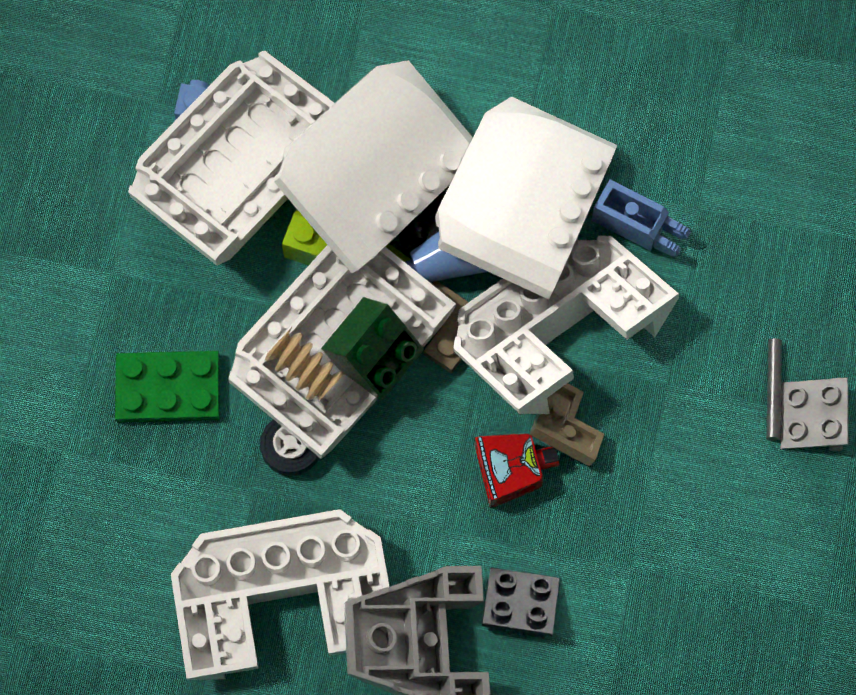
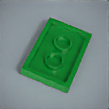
[115,351,220,423]

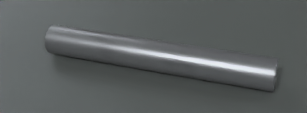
[766,338,782,441]

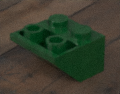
[321,297,424,401]

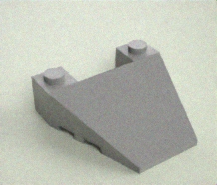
[344,566,490,695]

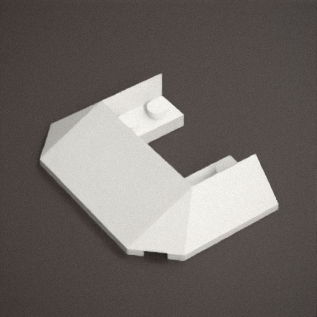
[453,236,679,414]
[171,509,389,680]

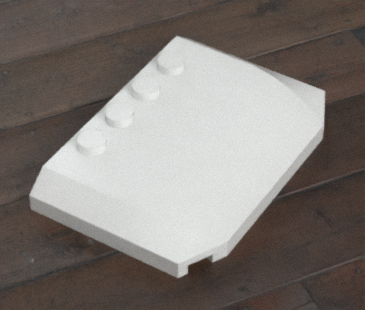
[128,51,334,266]
[274,60,473,274]
[435,97,617,299]
[229,245,456,459]

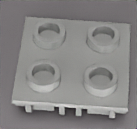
[781,377,849,451]

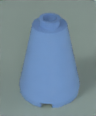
[406,231,488,282]

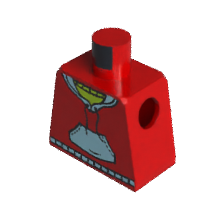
[474,433,559,508]

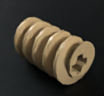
[265,327,344,401]

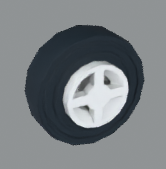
[260,419,319,476]

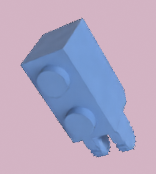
[591,179,690,257]

